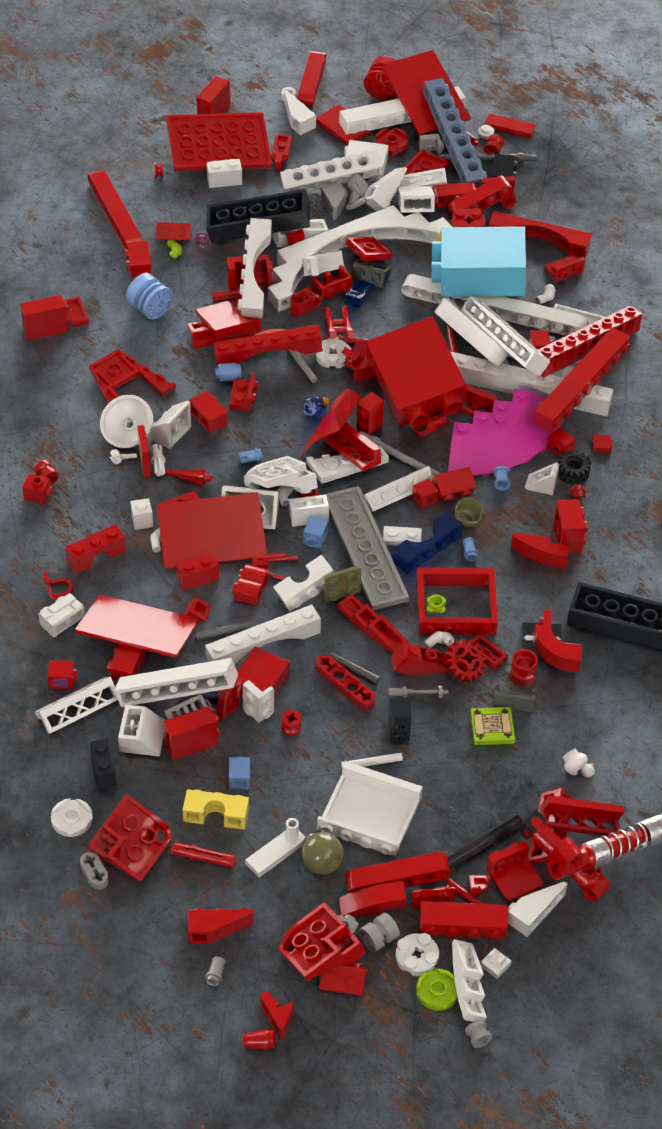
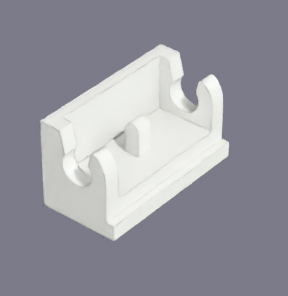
[289,495,329,527]

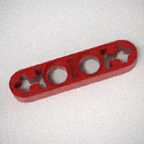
[316,655,375,710]

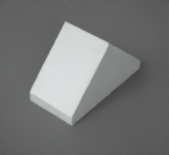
[525,462,559,495]

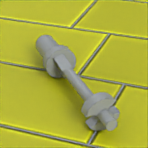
[388,686,448,698]

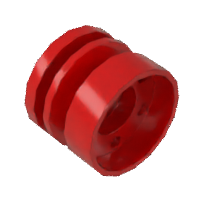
[363,56,397,100]

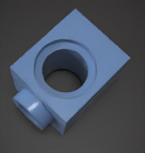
[303,516,329,549]
[229,756,250,790]

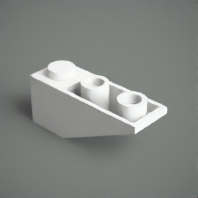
[285,90,316,135]
[364,167,407,211]

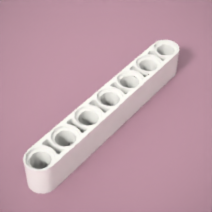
[434,297,509,367]

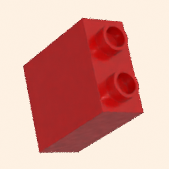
[366,316,467,428]

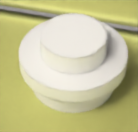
[478,125,494,140]

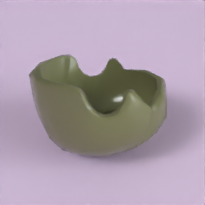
[454,497,483,527]

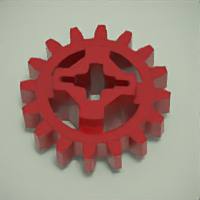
[444,639,487,683]

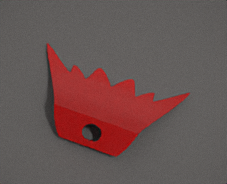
[300,389,361,458]

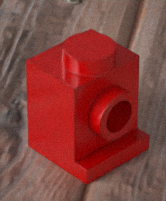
[546,427,576,455]

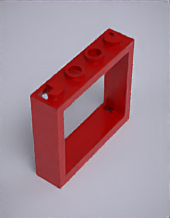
[416,568,498,635]

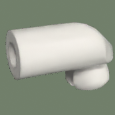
[536,284,556,305]
[278,486,293,506]
[150,528,162,553]
[424,631,454,649]

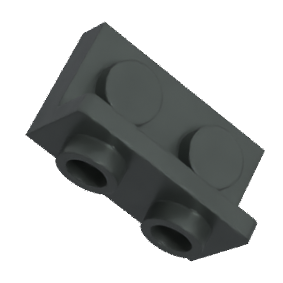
[351,258,392,288]

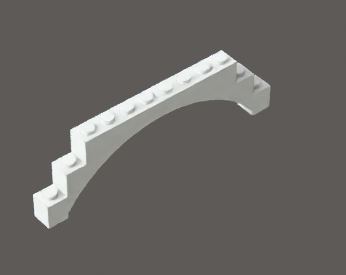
[268,205,452,312]

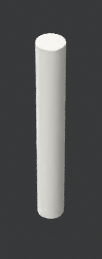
[341,753,403,768]

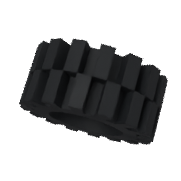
[558,450,591,485]

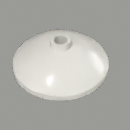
[100,395,153,448]

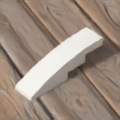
[452,939,487,1022]

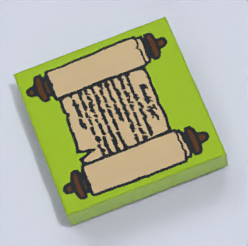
[470,707,515,745]

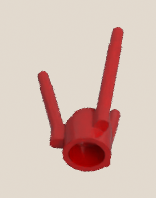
[253,552,298,581]

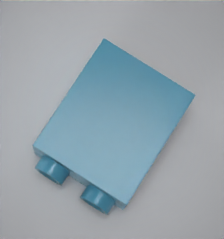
[432,227,526,297]

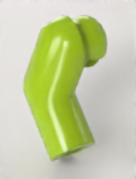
[167,240,182,259]

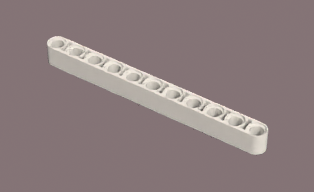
[401,274,587,336]

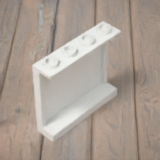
[317,761,423,857]

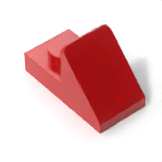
[260,991,294,1040]

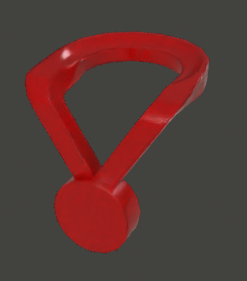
[43,572,73,600]

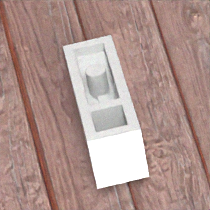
[507,882,567,937]

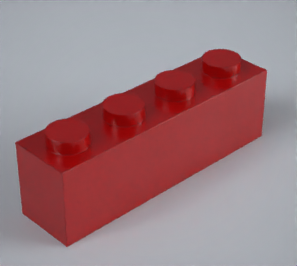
[419,901,507,940]

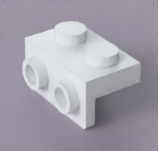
[242,680,274,723]

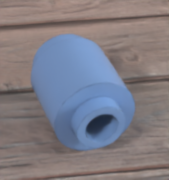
[215,362,242,382]

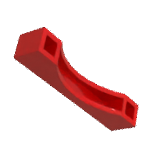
[488,211,592,259]
[213,324,323,367]

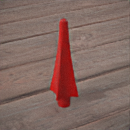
[165,469,213,486]

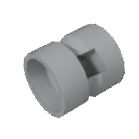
[359,913,400,953]

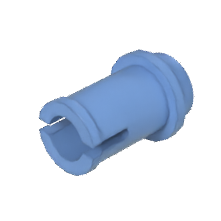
[238,447,262,464]
[462,537,479,562]

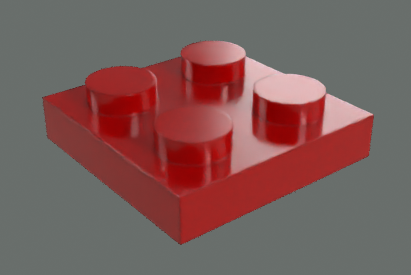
[345,236,393,262]

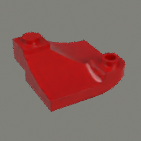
[86,794,172,883]
[279,902,366,982]

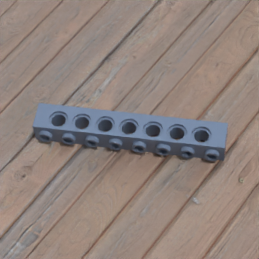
[423,78,487,187]

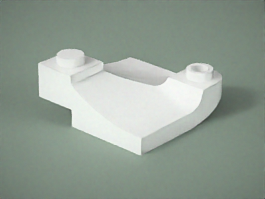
[244,456,318,494]

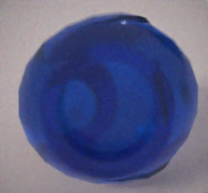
[303,396,329,418]

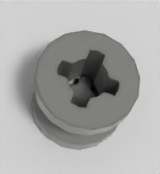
[465,1020,493,1048]

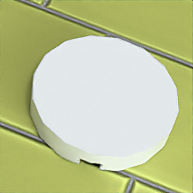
[51,799,93,837]

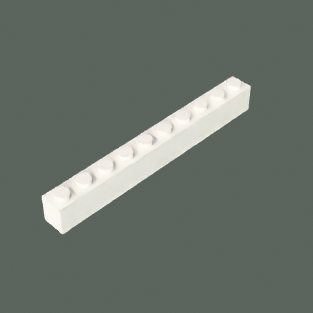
[450,351,614,416]

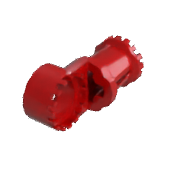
[413,410,450,437]

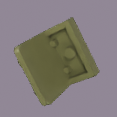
[319,565,361,603]

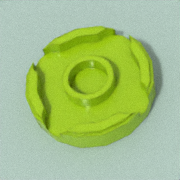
[416,968,458,1011]

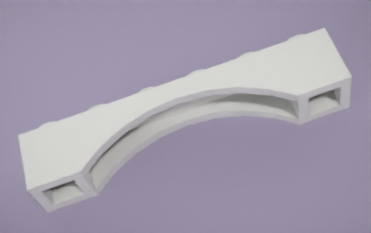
[238,218,272,318]
[205,605,321,665]

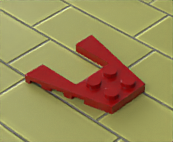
[89,349,176,404]

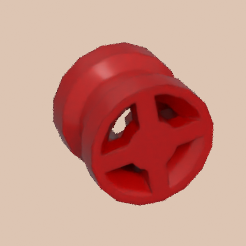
[281,710,302,736]

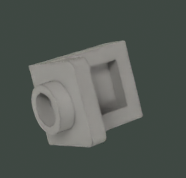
[419,133,444,156]

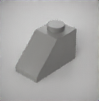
[321,182,348,220]

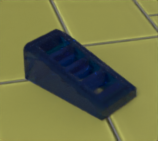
[344,279,374,309]

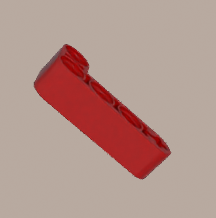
[448,176,516,215]

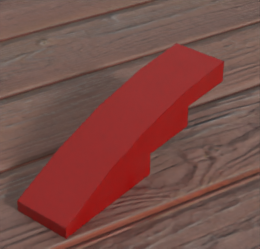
[337,593,408,653]

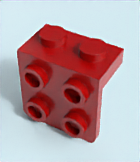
[486,840,543,901]

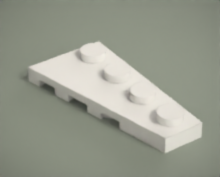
[306,446,389,484]

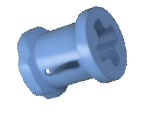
[493,466,511,491]

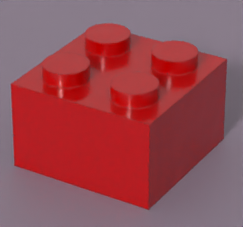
[553,499,588,553]

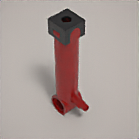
[516,809,610,902]

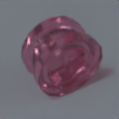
[194,233,210,249]

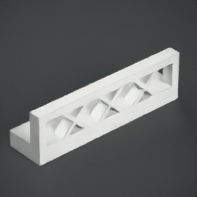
[35,677,118,734]

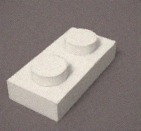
[383,526,422,548]

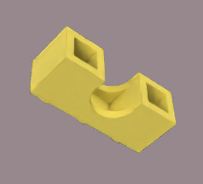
[183,789,249,830]

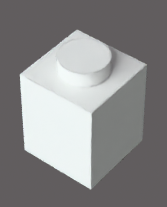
[130,498,153,530]

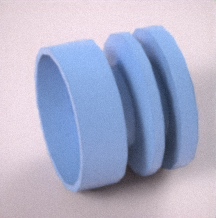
[126,273,173,320]

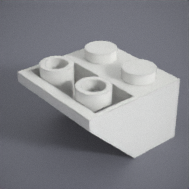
[118,705,166,756]

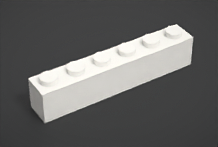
[114,658,238,707]

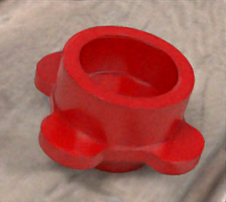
[567,485,589,498]

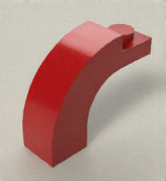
[533,609,582,672]

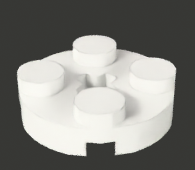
[315,337,351,368]
[395,933,439,976]

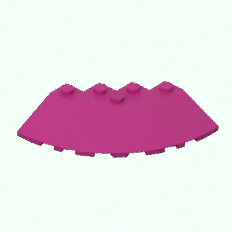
[448,389,564,477]

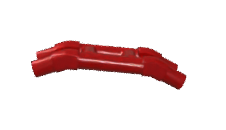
[324,306,355,339]

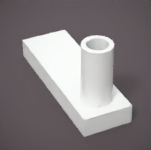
[245,818,305,878]

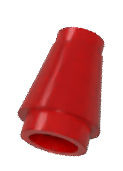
[243,1028,276,1051]

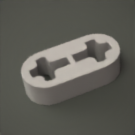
[80,852,109,890]

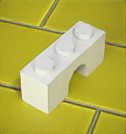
[273,555,334,612]

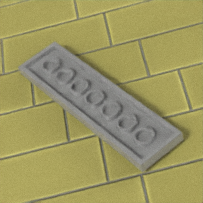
[324,486,409,610]

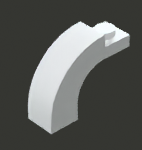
[302,250,344,276]

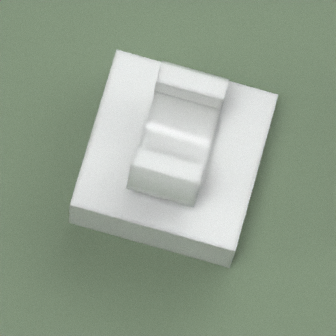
[480,948,511,979]

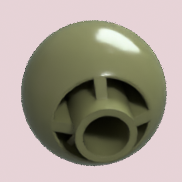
[302,832,344,875]

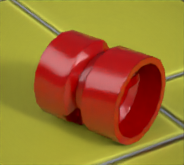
[510,649,538,687]

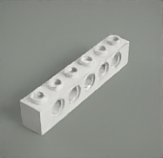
[280,150,382,192]

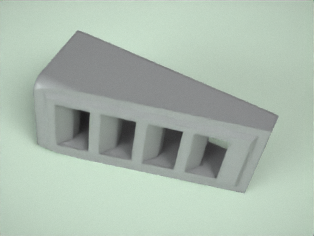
[164,694,207,720]

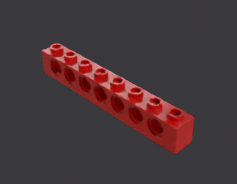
[538,306,643,378]

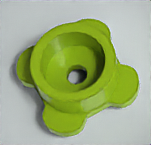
[426,594,446,613]

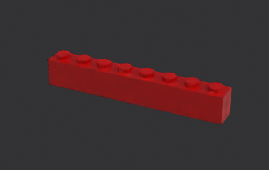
[533,327,631,433]

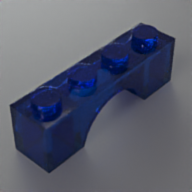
[392,511,463,574]

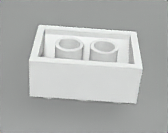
[221,486,280,529]

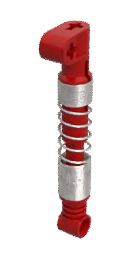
[548,813,662,880]

